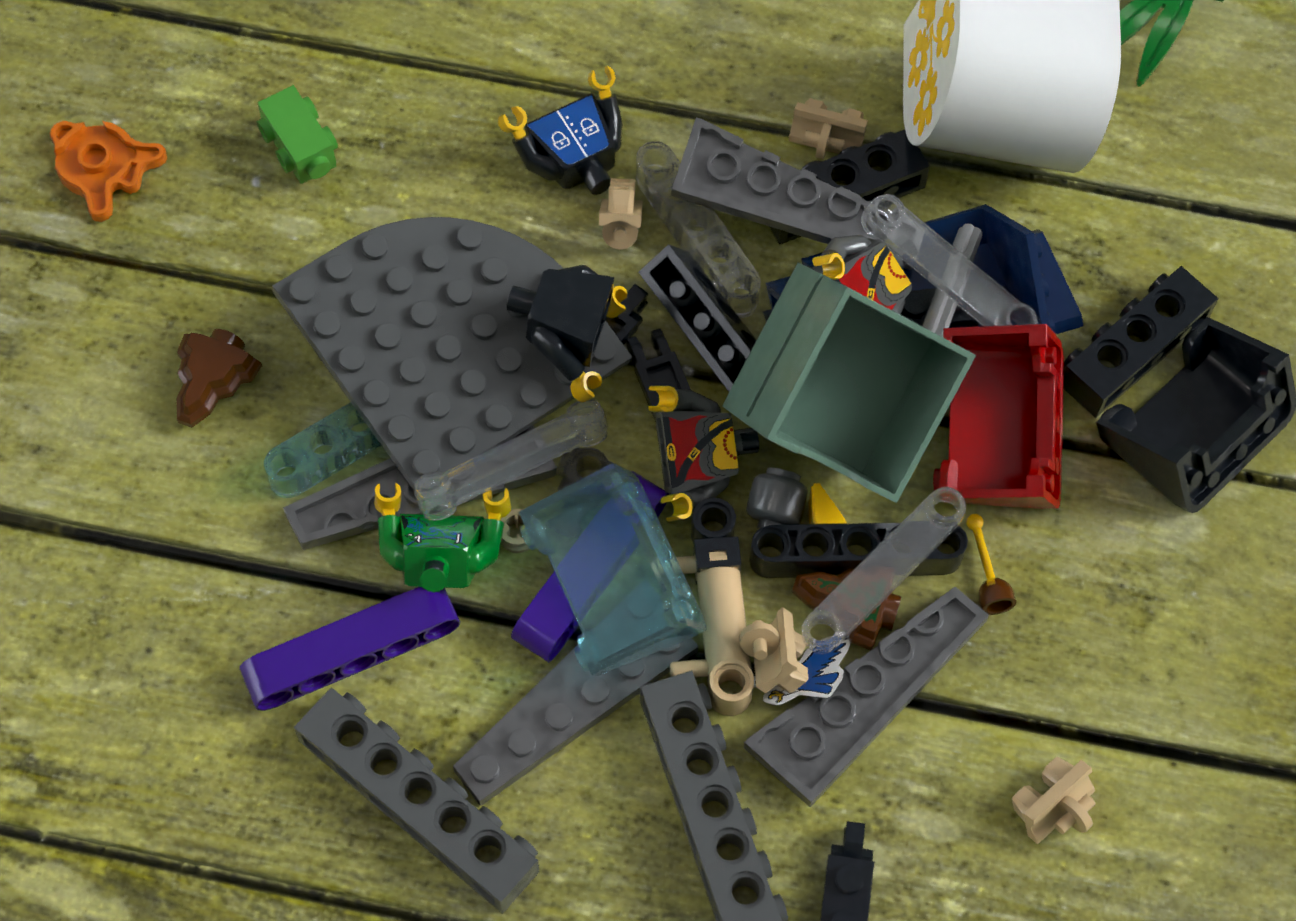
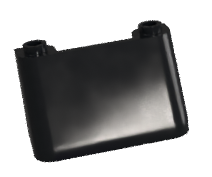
[1096,317,1296,513]

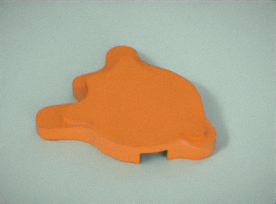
[50,121,167,222]

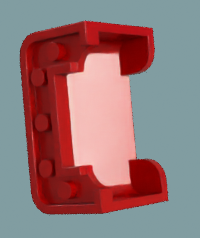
[933,324,1064,509]

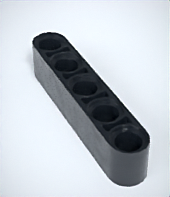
[749,522,968,578]

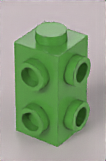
[256,85,338,184]

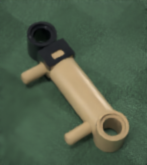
[660,497,754,716]

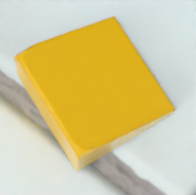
[808,483,847,524]

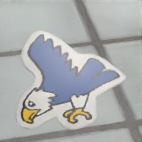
[754,633,851,705]

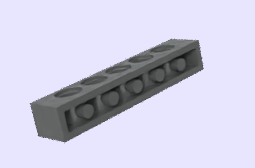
[640,671,788,921]
[294,687,539,914]

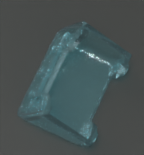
[519,463,707,676]

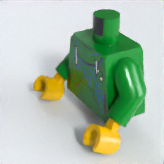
[374,483,511,592]

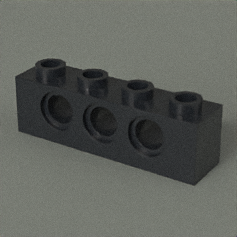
[769,129,930,245]
[638,244,757,392]
[1063,266,1219,418]

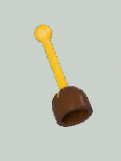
[966,514,1017,615]

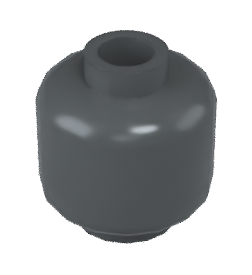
[746,468,808,529]

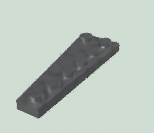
[671,117,924,270]
[283,425,557,550]
[453,580,698,806]
[743,587,989,807]

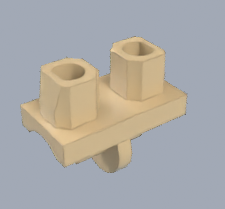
[788,98,868,159]
[599,178,643,250]
[740,607,808,693]
[1012,757,1096,844]

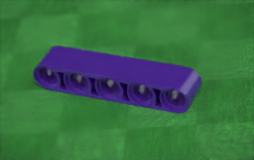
[511,471,669,663]
[239,587,460,711]

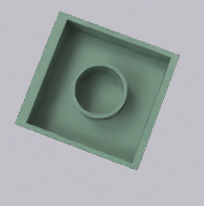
[722,262,976,503]

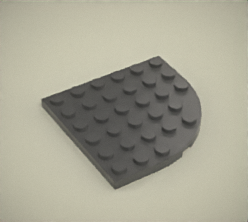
[272,217,632,499]

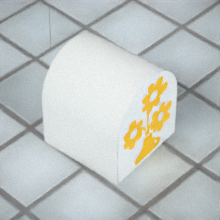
[903,0,1121,173]

